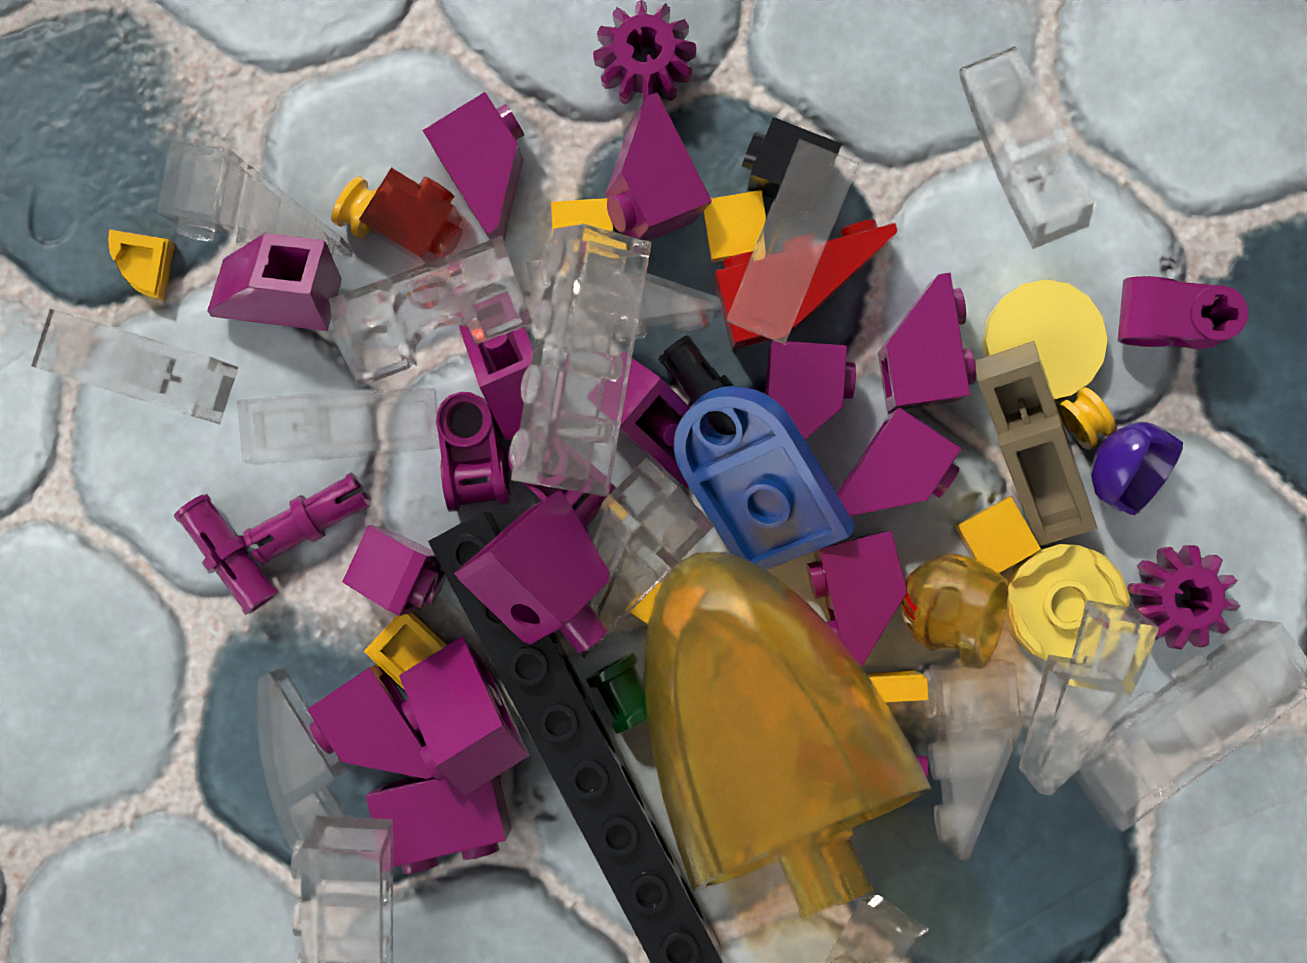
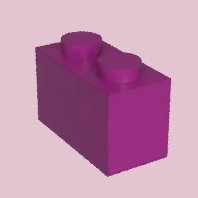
[399,636,530,796]
[366,775,512,874]

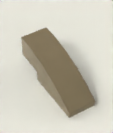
[975,341,1098,546]

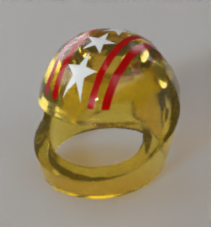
[900,554,1009,669]

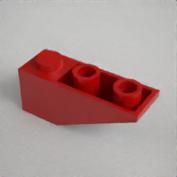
[713,219,898,351]

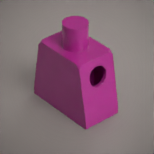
[454,489,610,653]

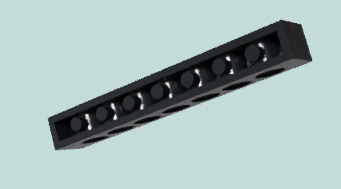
[428,511,723,963]

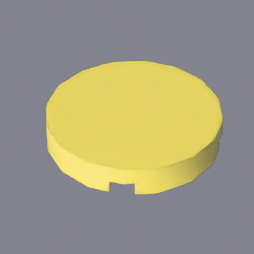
[981,279,1108,400]
[1004,544,1130,666]

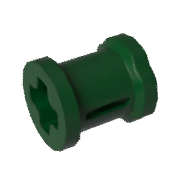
[586,652,662,734]

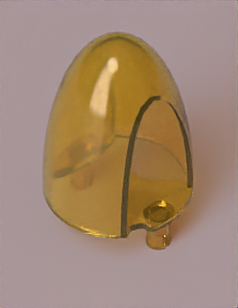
[644,551,932,919]

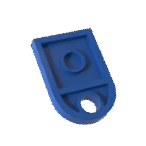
[674,386,856,578]

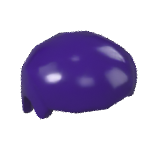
[1090,422,1183,515]

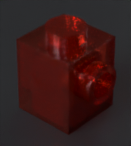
[359,167,463,269]

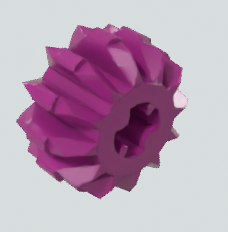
[593,0,696,105]
[1127,545,1241,650]

